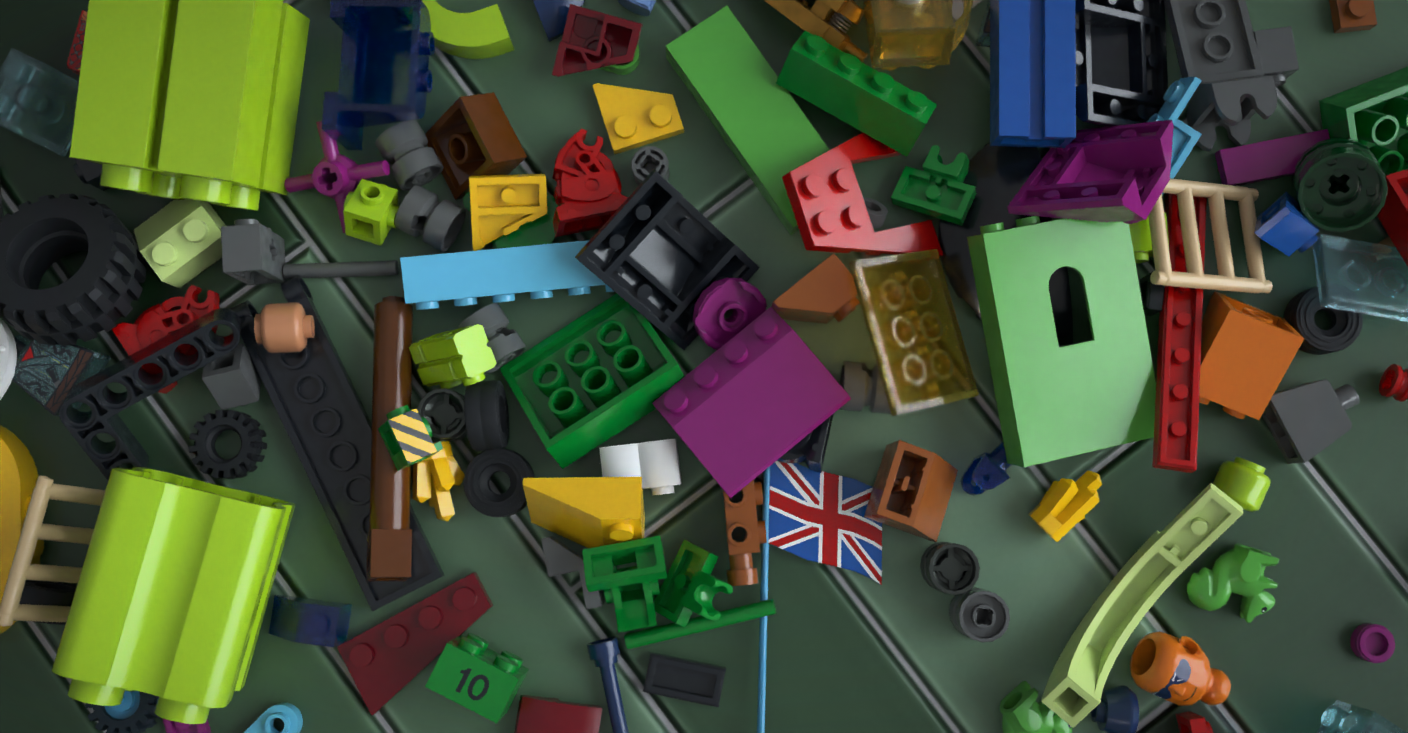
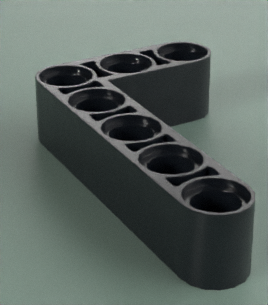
[59,308,241,480]

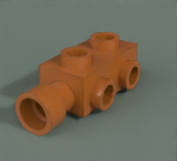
[723,480,767,586]

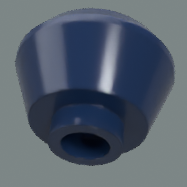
[1090,685,1139,733]

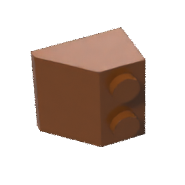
[771,253,864,324]

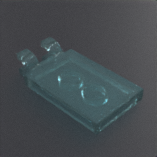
[1312,234,1408,322]

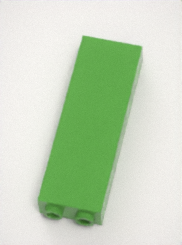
[666,5,830,235]

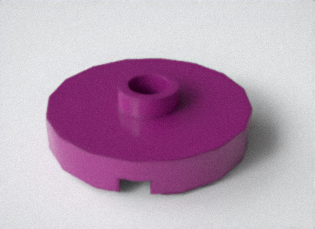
[693,278,767,350]

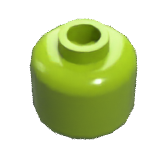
[1213,457,1271,512]

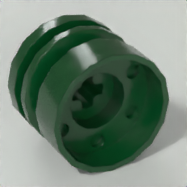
[1293,137,1388,232]

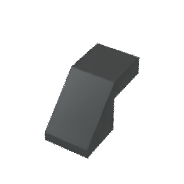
[541,536,604,610]

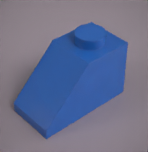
[1254,192,1320,257]

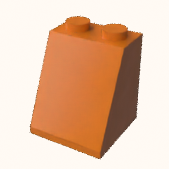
[1199,291,1304,420]

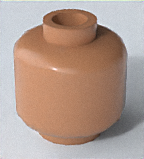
[254,302,315,354]

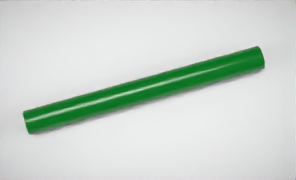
[624,598,777,650]

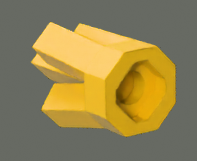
[412,441,464,521]
[1028,470,1102,542]

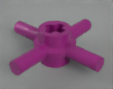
[285,119,390,233]

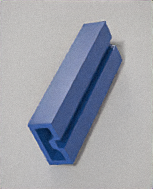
[990,0,1076,148]

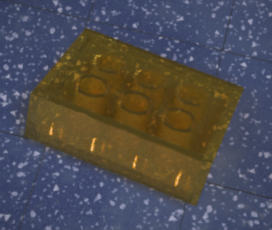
[849,249,979,416]

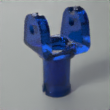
[961,441,1011,496]

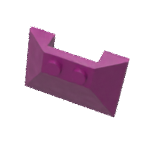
[1007,120,1174,224]

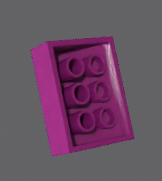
[652,307,851,498]

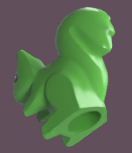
[1187,543,1280,623]
[1000,681,1072,733]

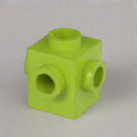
[343,178,400,246]

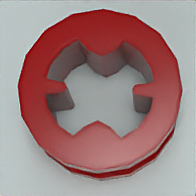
[1379,364,1408,402]

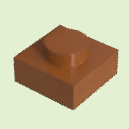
[1329,0,1377,33]

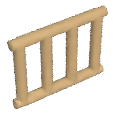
[1148,178,1273,294]
[0,476,105,627]

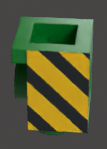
[378,405,443,471]

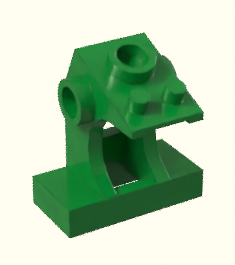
[582,536,667,633]

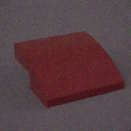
[514,695,603,733]

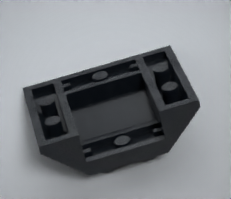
[1075,0,1168,127]
[575,169,760,350]

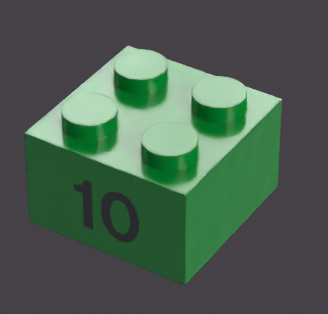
[425,633,529,724]

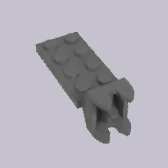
[1164,0,1277,152]

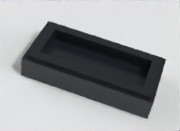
[643,652,726,707]

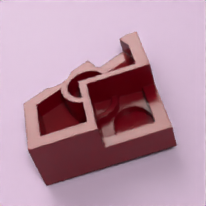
[552,4,643,77]

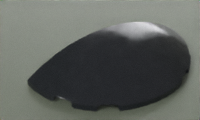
[938,142,1073,346]

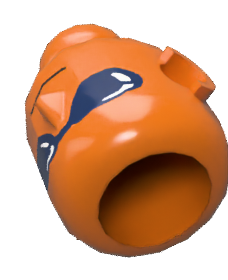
[1130,631,1231,706]

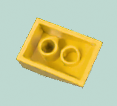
[523,477,645,548]

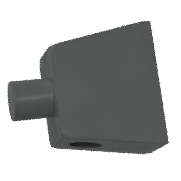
[1262,379,1360,464]

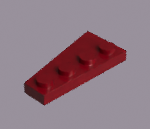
[337,572,493,716]

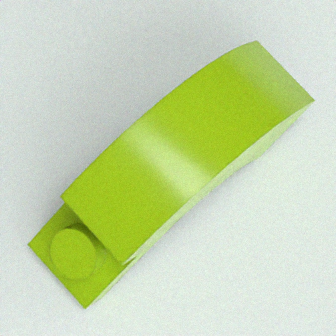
[401,0,515,59]

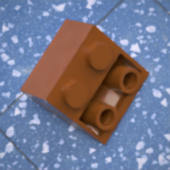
[864,440,958,542]

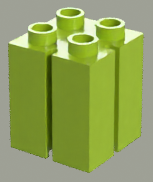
[70,0,310,211]

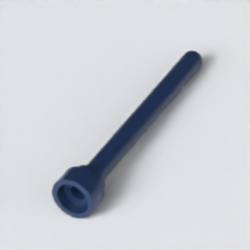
[587,637,629,733]

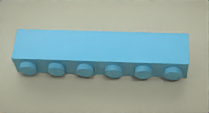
[400,240,614,310]

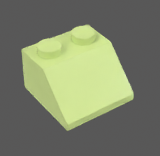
[134,198,226,289]

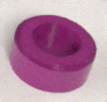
[1350,623,1395,663]

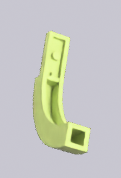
[1041,483,1243,728]

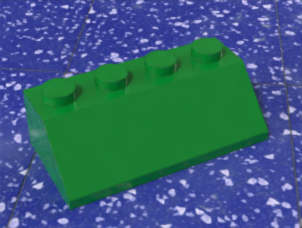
[776,30,937,157]

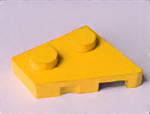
[592,83,684,155]
[469,174,547,251]

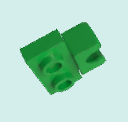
[891,145,977,226]
[654,539,733,627]

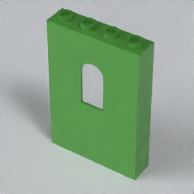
[967,216,1156,467]

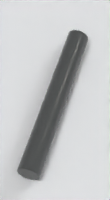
[283,260,398,279]

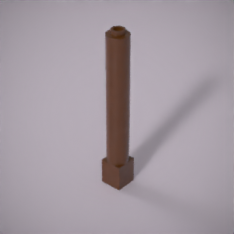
[366,296,413,581]

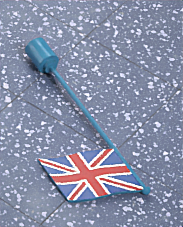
[757,461,882,733]

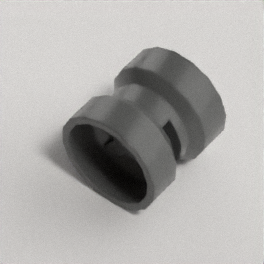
[631,146,669,186]

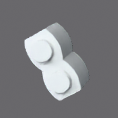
[599,439,682,496]

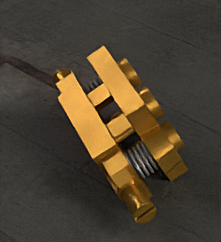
[764,0,868,62]

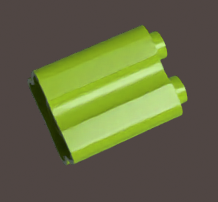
[52,467,296,724]

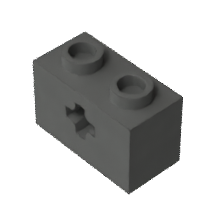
[221,219,286,285]

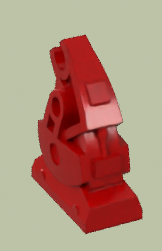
[552,129,628,237]
[112,285,220,394]

